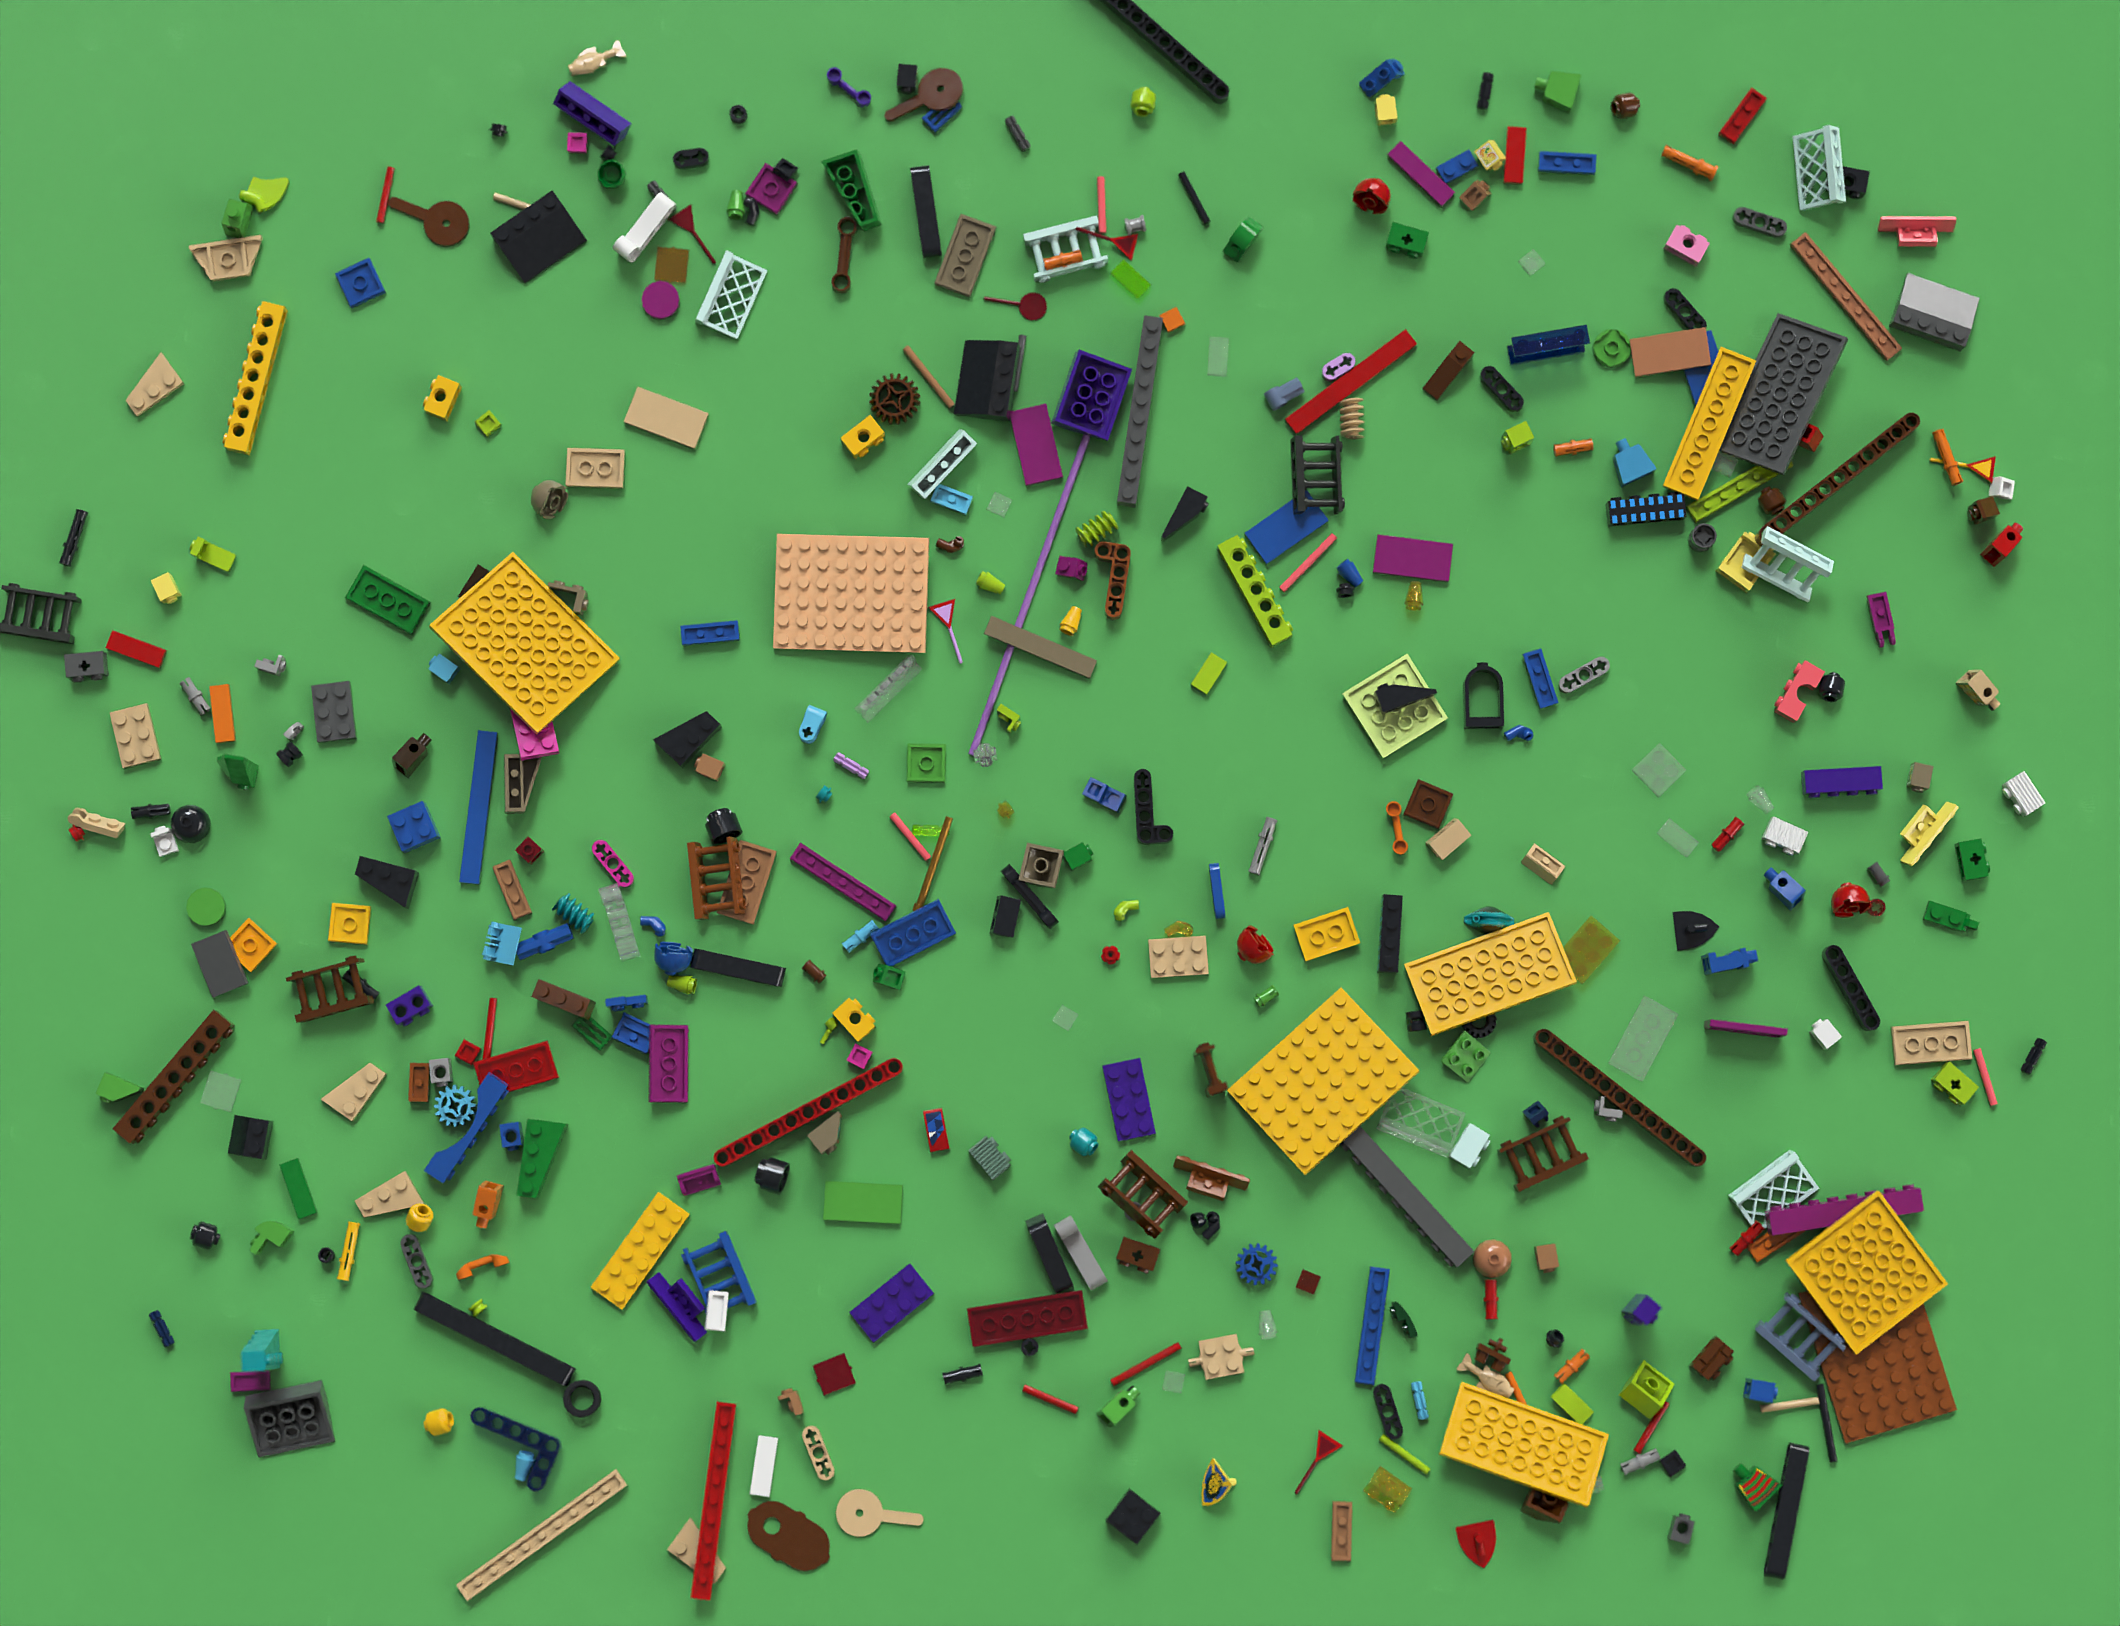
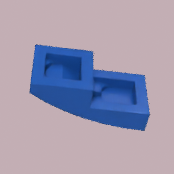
[1082,777,1127,813]

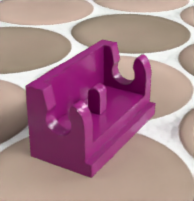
[676,1164,721,1196]

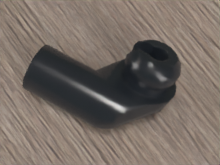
[1202,1211,1220,1240]

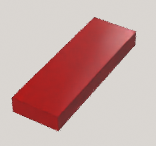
[1718,87,1767,145]
[1503,126,1527,185]
[105,630,167,668]

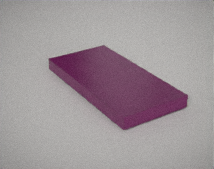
[1010,404,1063,486]
[1373,534,1453,582]
[1704,1019,1788,1038]
[648,1025,688,1103]

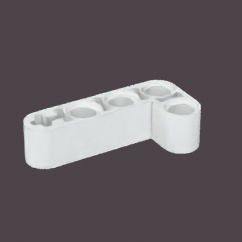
[612,192,676,262]

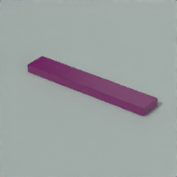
[790,843,896,922]

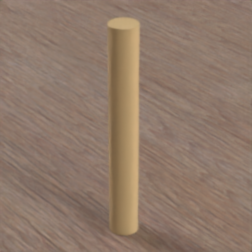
[493,192,530,210]
[1760,1397,1819,1413]

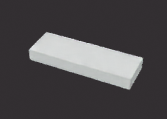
[750,1435,778,1497]

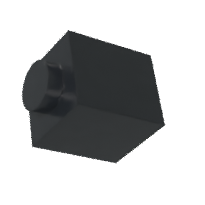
[896,64,918,94]

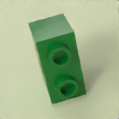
[1385,222,1429,259]
[1955,838,1990,882]

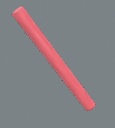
[1279,533,1337,592]

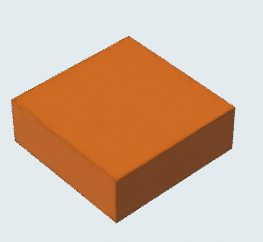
[1159,307,1185,333]

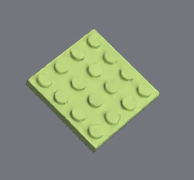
[1342,654,1448,759]

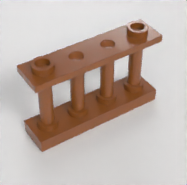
[687,837,746,920]

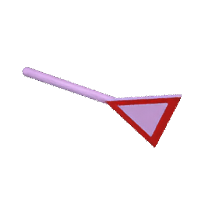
[928,599,963,664]

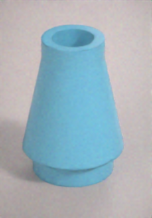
[514,1450,535,1481]

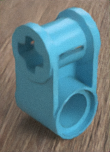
[799,705,827,744]

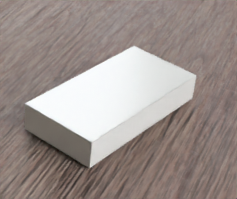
[705,1290,728,1332]

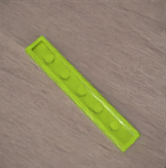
[1686,461,1794,523]

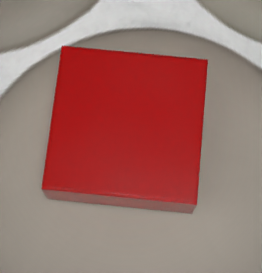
[455,1039,481,1065]

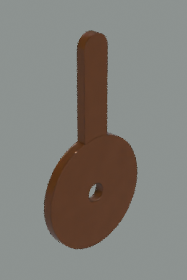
[885,68,963,122]
[388,197,469,246]

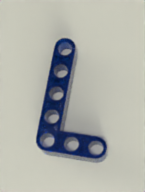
[470,1407,562,1491]

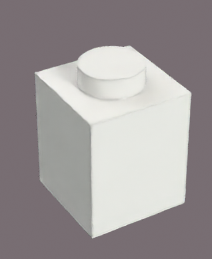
[1809,1019,1842,1050]

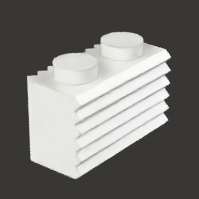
[2002,771,2045,817]
[1762,816,1808,856]

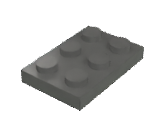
[311,681,356,743]

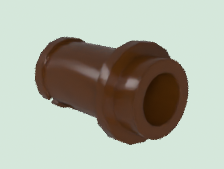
[802,960,827,984]

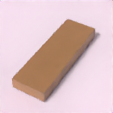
[492,860,532,920]
[1331,1501,1352,1561]

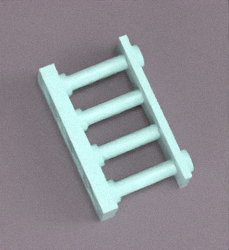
[1023,215,1108,283]
[1741,526,1834,602]

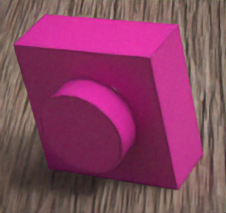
[567,132,587,153]
[847,1043,873,1069]

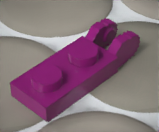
[1866,592,1896,648]

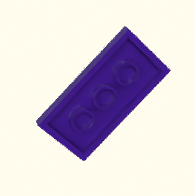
[1102,1058,1156,1141]
[849,1263,934,1343]

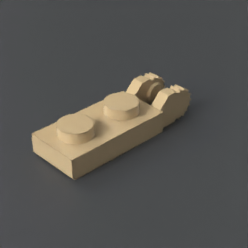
[67,807,125,838]

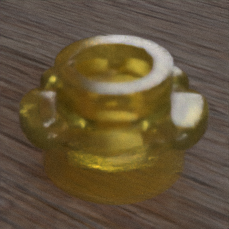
[997,801,1014,818]

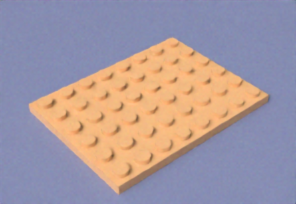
[773,534,929,653]

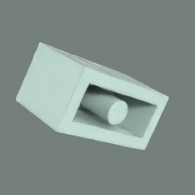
[1449,1123,1490,1169]

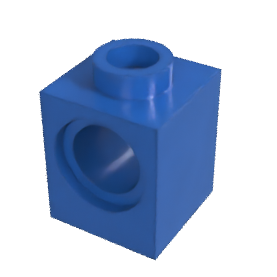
[499,1122,524,1151]

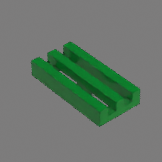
[571,1016,612,1051]

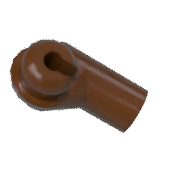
[935,536,964,553]

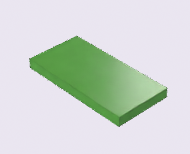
[823,1181,903,1224]

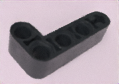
[1134,769,1174,845]
[1025,1213,1074,1293]

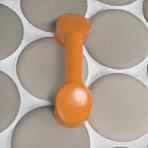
[1386,801,1408,855]
[456,1254,509,1280]

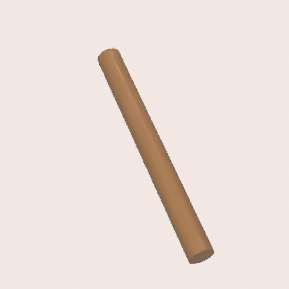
[903,345,955,409]

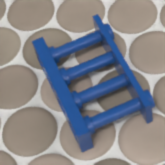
[681,1231,757,1313]

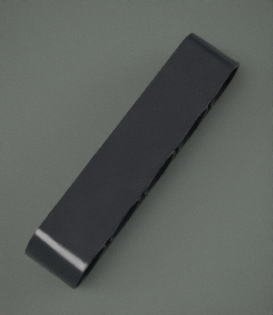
[910,165,942,258]
[1822,945,1880,1031]
[690,948,786,987]

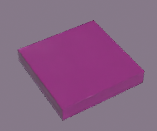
[745,162,797,215]

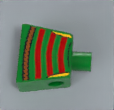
[1733,1463,1782,1512]

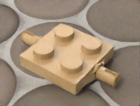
[1188,1334,1254,1380]

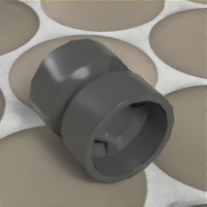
[1688,523,1717,552]

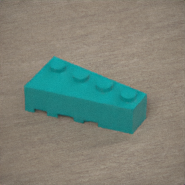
[241,1329,283,1372]

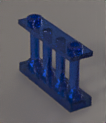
[1507,325,1590,365]

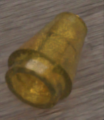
[1404,581,1423,611]

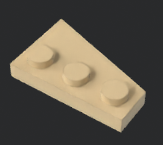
[321,1063,386,1121]
[355,1171,425,1217]
[667,1517,726,1584]

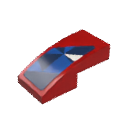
[923,1108,949,1152]

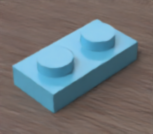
[930,484,973,515]

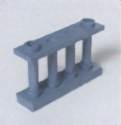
[1755,1292,1846,1381]

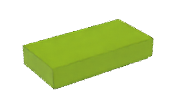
[1191,652,1227,695]

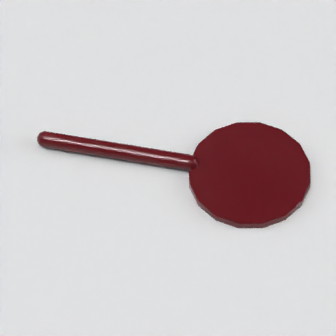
[984,292,1047,320]

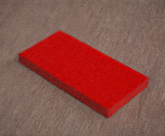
[473,1040,559,1092]

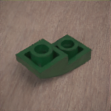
[1389,1301,1418,1338]

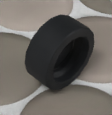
[563,1380,601,1417]

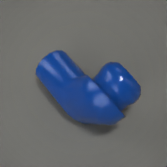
[1504,725,1534,741]

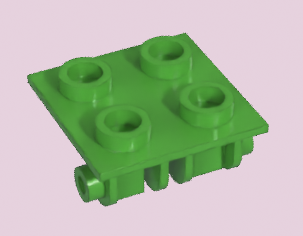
[1441,1030,1491,1083]

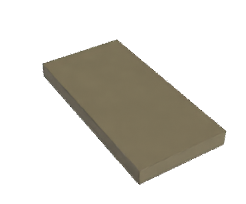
[934,214,996,298]

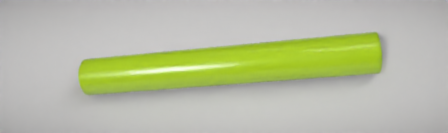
[1379,1434,1431,1474]

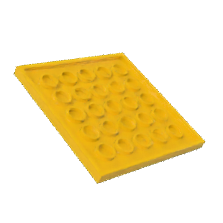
[1785,1190,1948,1354]

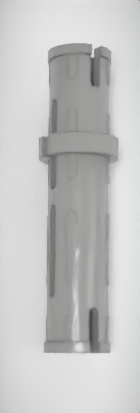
[1248,817,1278,875]

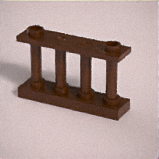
[286,956,374,1023]
[1193,1042,1228,1097]
[1497,1115,1589,1192]
[1098,1150,1188,1239]

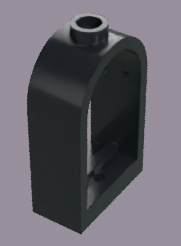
[1463,662,1504,729]

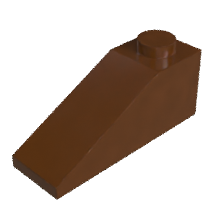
[1422,341,1475,400]

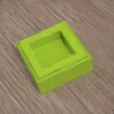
[475,410,502,437]

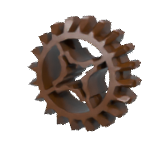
[869,373,920,425]

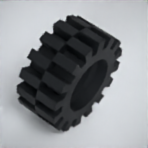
[1462,1013,1497,1038]

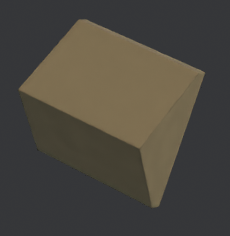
[1018,843,1064,888]

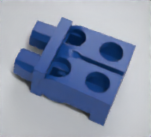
[1701,948,1758,975]

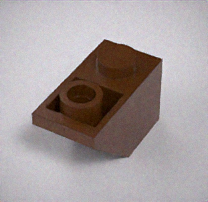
[1967,496,2000,525]

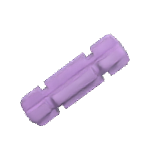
[833,752,869,779]

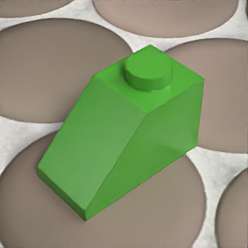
[95,1072,144,1103]

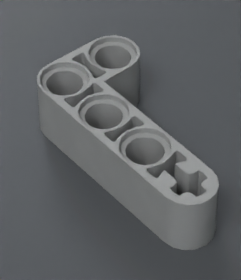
[1054,1215,1108,1291]

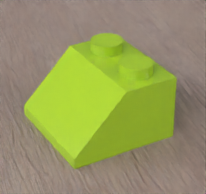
[1619,1360,1674,1419]

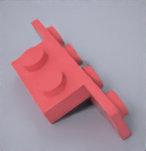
[1878,216,1956,246]

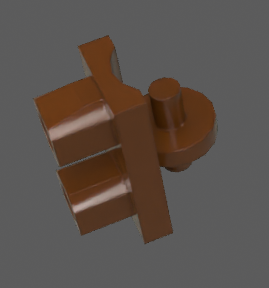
[1475,1337,1511,1372]

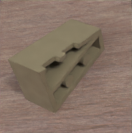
[504,754,542,814]

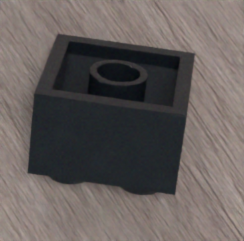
[228,1115,273,1159]

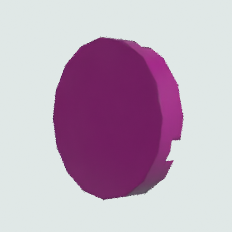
[641,281,680,319]

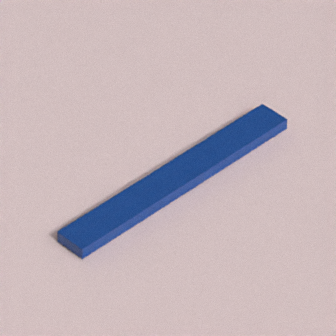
[459,730,498,884]

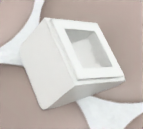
[1989,477,2015,500]

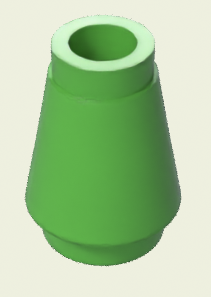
[726,190,745,220]

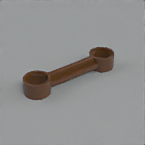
[831,217,857,293]

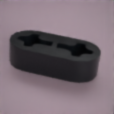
[673,148,709,169]

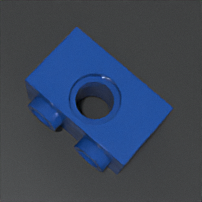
[1743,1378,1778,1403]

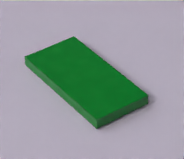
[345,565,431,635]

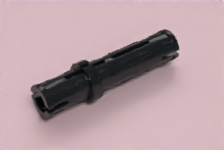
[59,509,88,567]

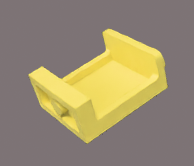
[1716,532,1776,593]

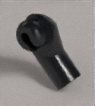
[744,197,759,226]

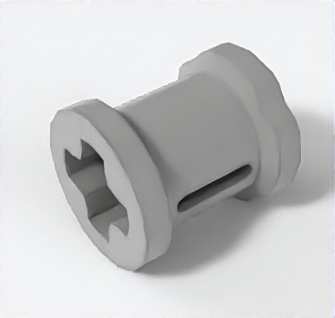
[1124,215,1146,235]

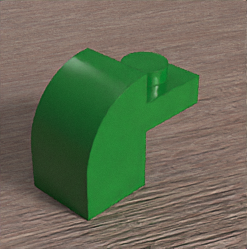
[1222,216,1264,263]

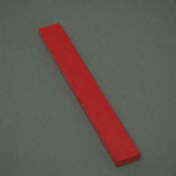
[1285,329,1417,435]

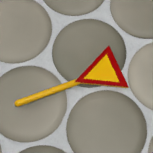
[1930,456,1996,483]

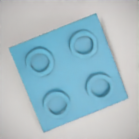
[482,922,522,965]

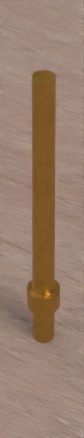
[912,816,953,911]

